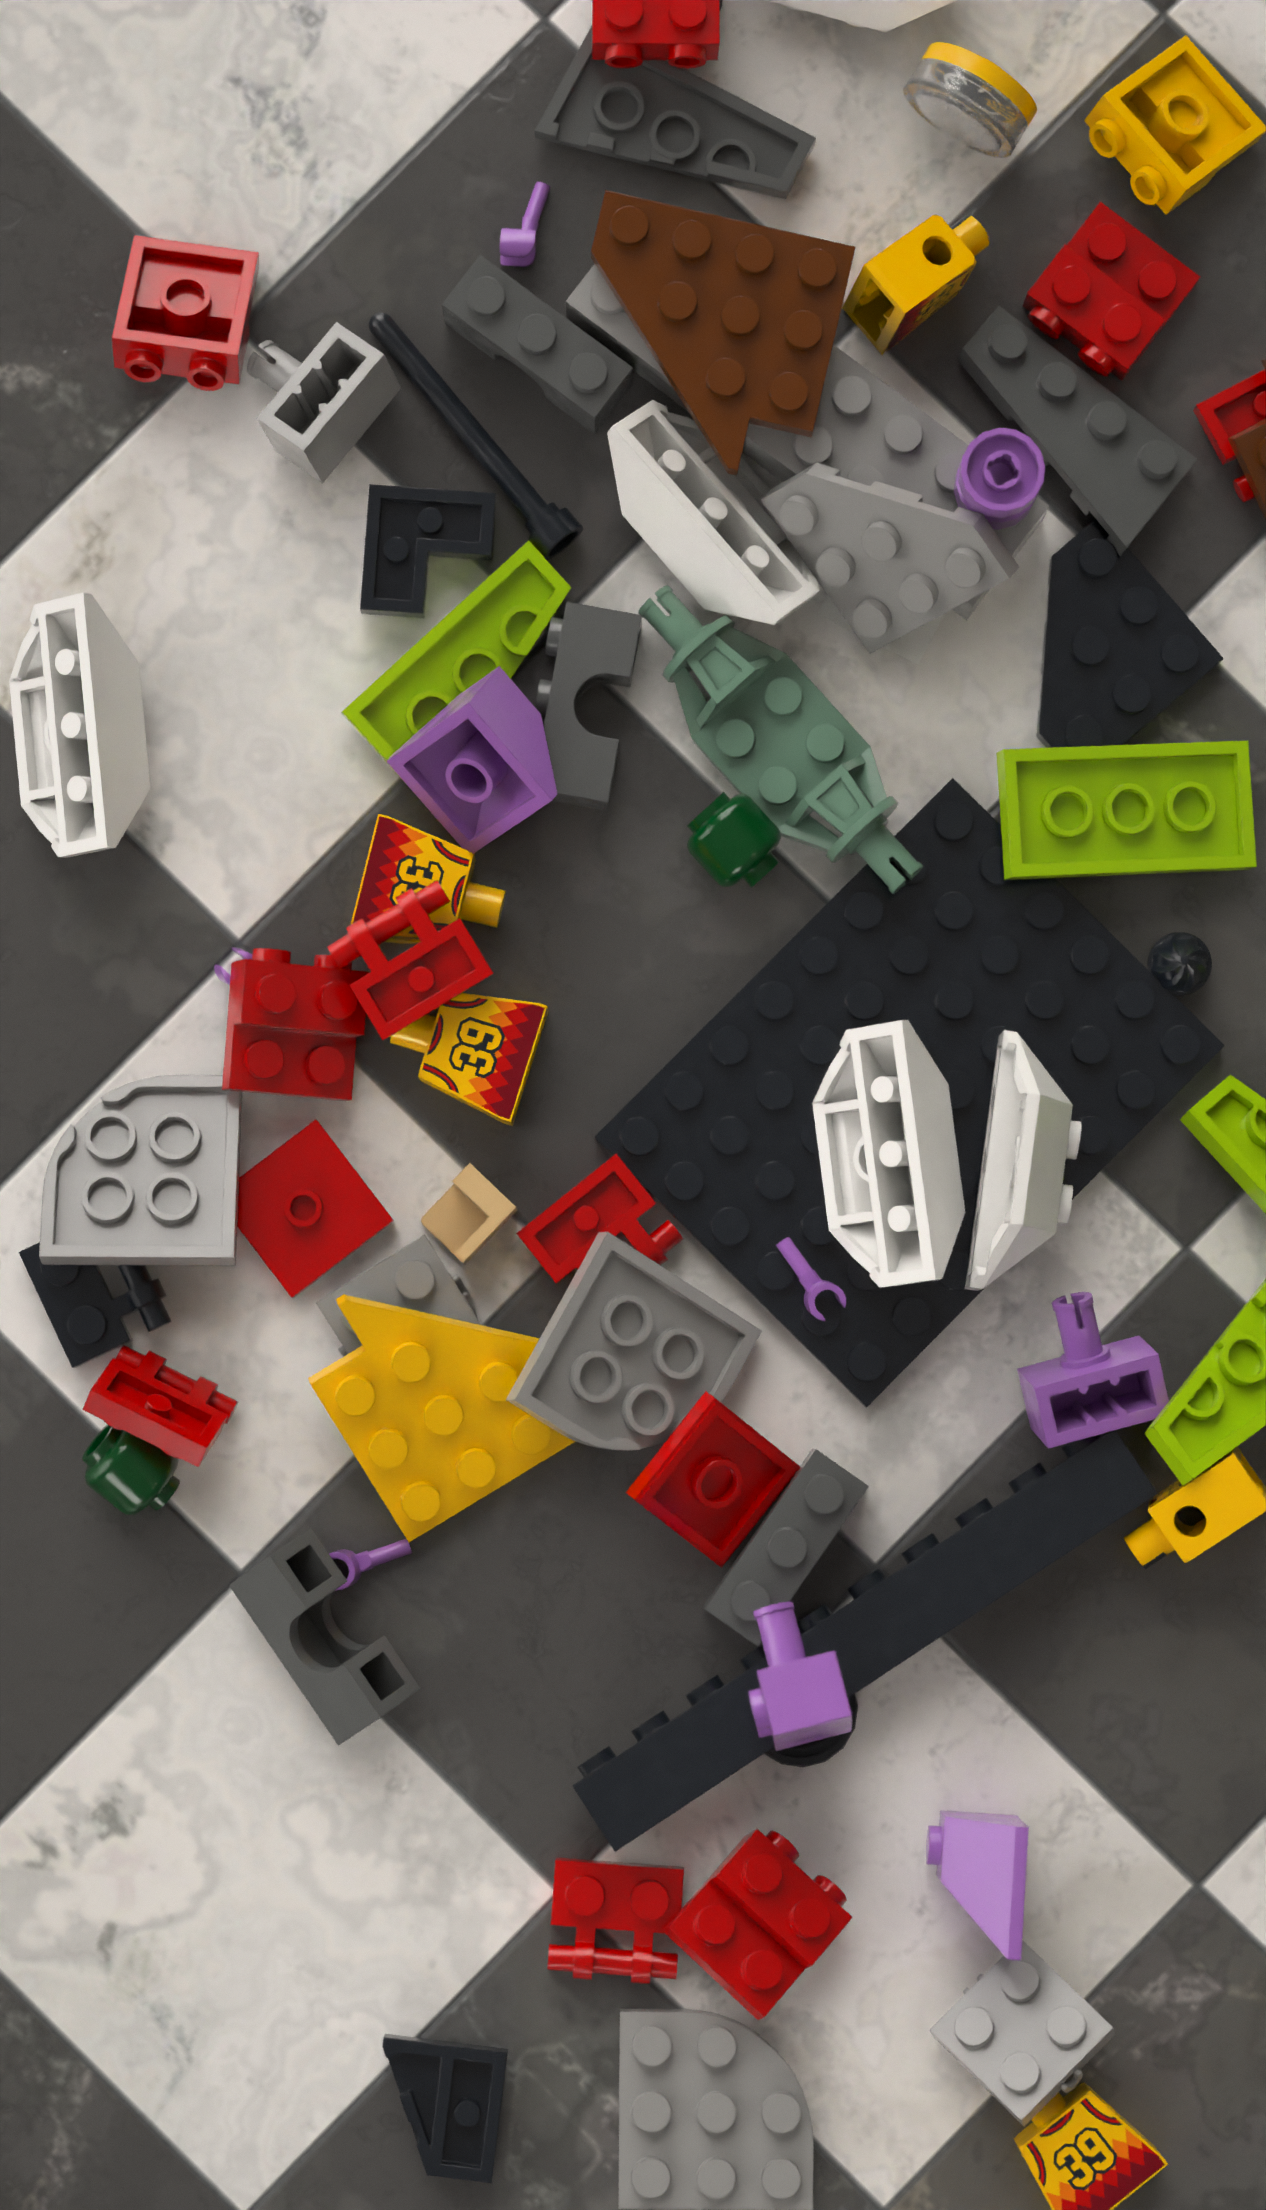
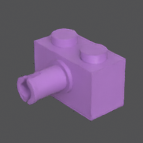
[1017,1292,1169,1449]
[748,1601,852,1751]

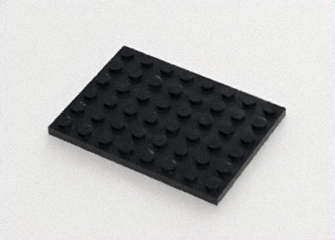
[594,778,1225,1408]

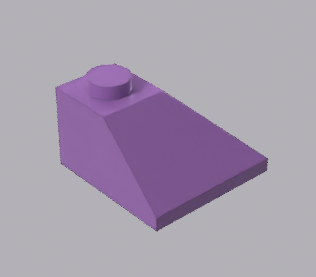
[387,666,557,854]
[926,1810,1029,1961]

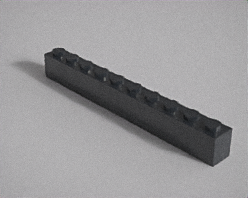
[572,1430,1158,1852]

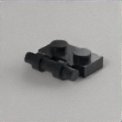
[19,1242,172,1368]

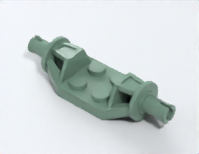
[638,585,924,894]

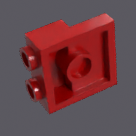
[592,0,720,68]
[1022,202,1200,381]
[112,235,259,391]
[222,948,369,1101]
[663,1829,853,2020]

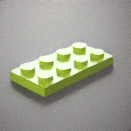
[996,741,1257,880]

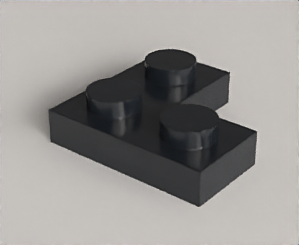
[360,484,496,618]

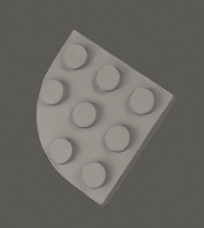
[39,1075,242,1266]
[506,1232,762,1451]
[618,2008,813,2210]

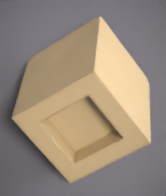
[421,1163,517,1265]

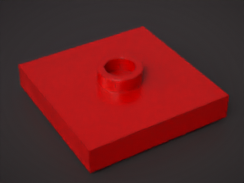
[237,1119,394,1298]
[626,1391,800,1568]

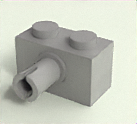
[247,322,401,484]

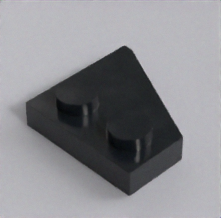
[382,2034,508,2183]

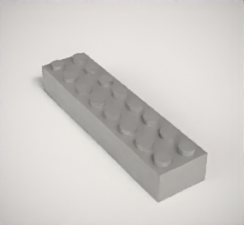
[565,264,1049,620]

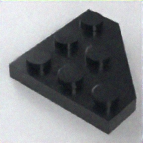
[1036,519,1224,748]

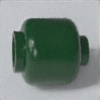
[687,792,781,887]
[82,1424,180,1515]

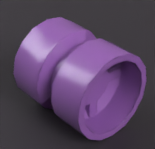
[954,428,1045,530]

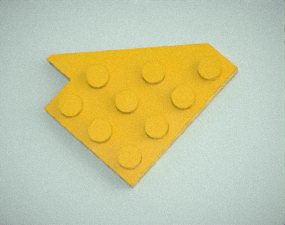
[308,1294,576,1542]

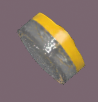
[903,42,1037,158]

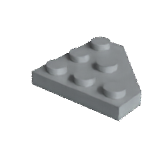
[761,462,1019,654]

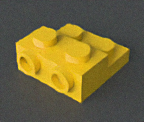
[1084,35,1266,215]

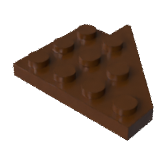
[591,190,855,476]

